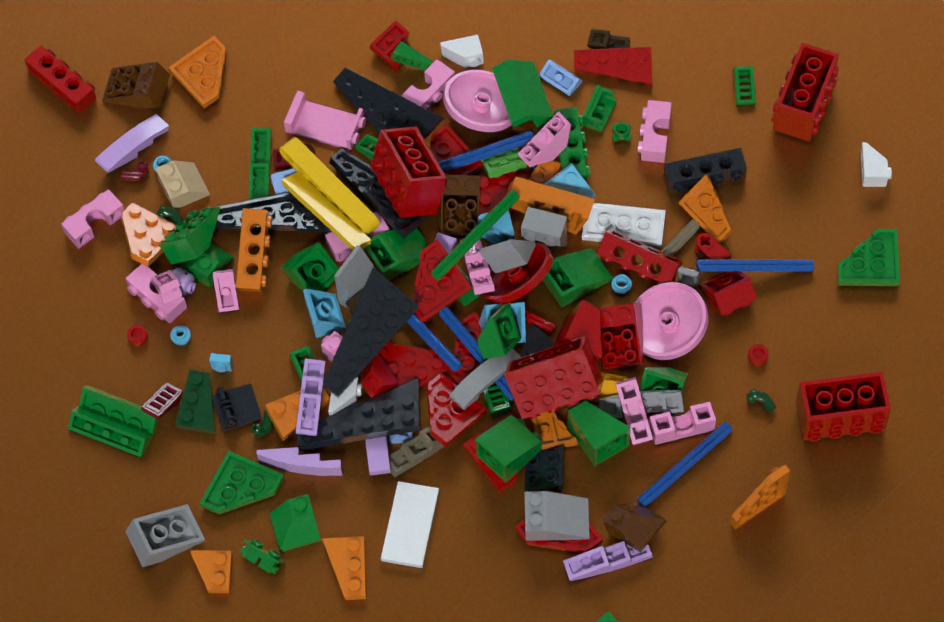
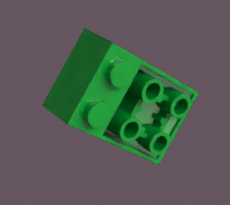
[159,206,220,265]
[363,228,429,281]
[543,248,613,308]

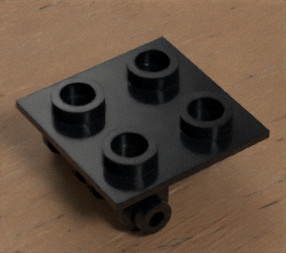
[212,383,262,432]
[525,447,564,492]

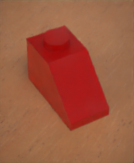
[361,354,399,398]

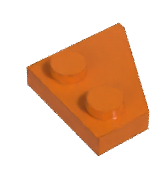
[531,411,578,450]

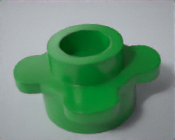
[612,122,632,141]

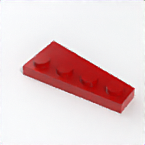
[574,47,652,86]

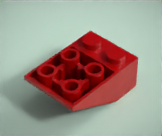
[597,302,643,369]

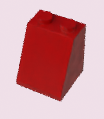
[552,300,602,362]

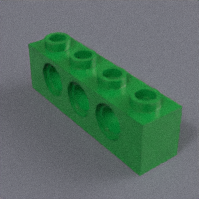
[554,107,590,182]

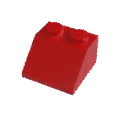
[699,271,757,316]

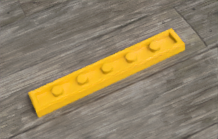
[282,172,371,250]

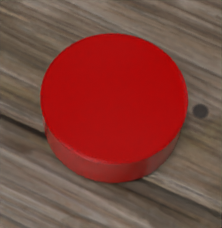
[127,325,148,346]
[748,344,769,366]

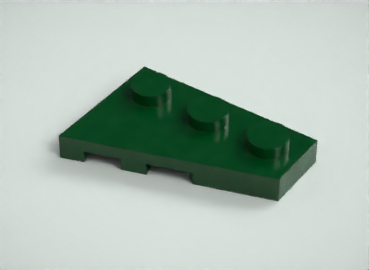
[175,370,216,435]

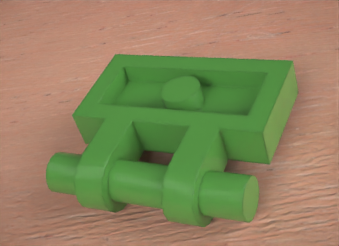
[480,147,527,178]

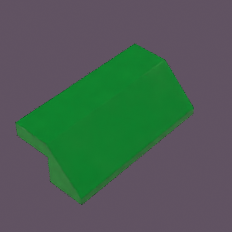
[492,59,554,128]
[67,385,158,457]

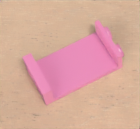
[284,91,366,151]

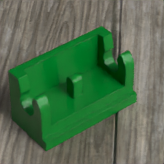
[583,85,617,132]

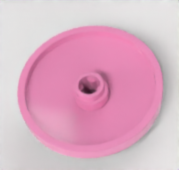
[443,70,512,132]
[635,282,709,360]

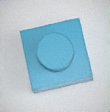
[209,353,233,372]

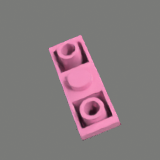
[518,112,571,167]

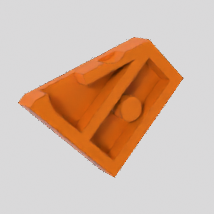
[191,550,232,593]

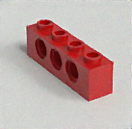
[24,45,96,113]
[597,229,683,284]

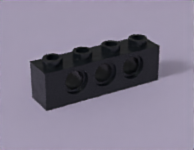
[663,148,747,193]

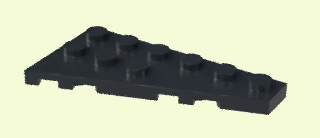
[333,68,444,140]
[329,149,431,239]
[215,193,332,232]
[323,267,420,398]
[297,378,421,451]

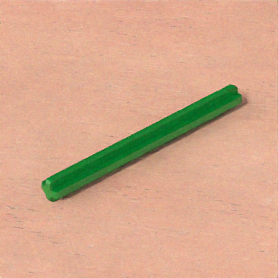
[431,190,520,280]

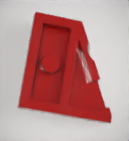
[369,20,410,71]

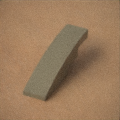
[388,426,444,478]

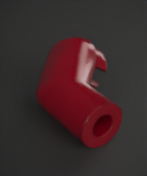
[121,161,149,181]

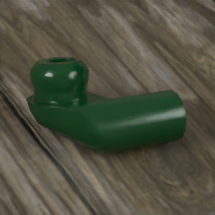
[157,205,184,225]
[746,389,776,413]
[251,410,273,437]

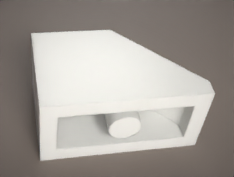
[440,35,484,68]
[860,142,892,187]
[329,377,362,416]

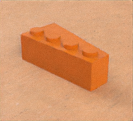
[507,177,595,235]

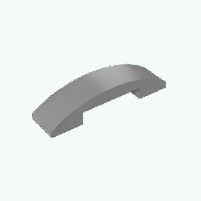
[450,349,521,410]
[599,390,684,418]

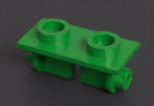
[240,539,285,574]

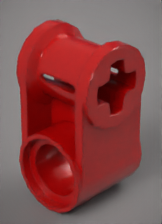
[694,233,732,272]

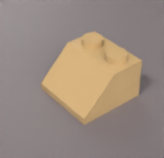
[155,161,210,209]

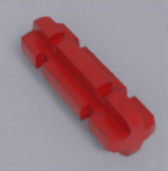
[525,309,556,334]

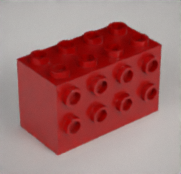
[771,42,840,142]
[370,127,447,218]
[504,336,604,419]
[796,371,891,441]

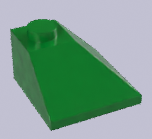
[178,243,234,288]
[281,243,339,292]
[477,302,521,359]
[639,367,689,417]
[270,494,321,553]

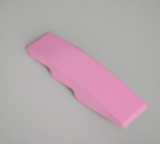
[459,238,495,295]

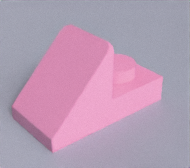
[213,269,239,312]
[151,270,182,303]

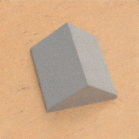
[479,239,536,274]

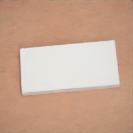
[582,203,666,248]
[381,481,439,568]

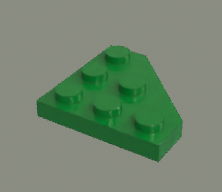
[837,229,900,286]
[199,451,285,514]

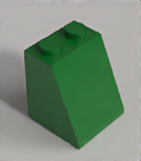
[568,400,630,466]
[475,415,542,483]

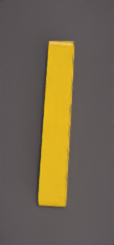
[279,137,380,235]

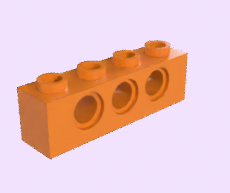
[236,208,272,292]

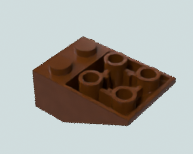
[102,62,170,109]
[437,175,480,235]

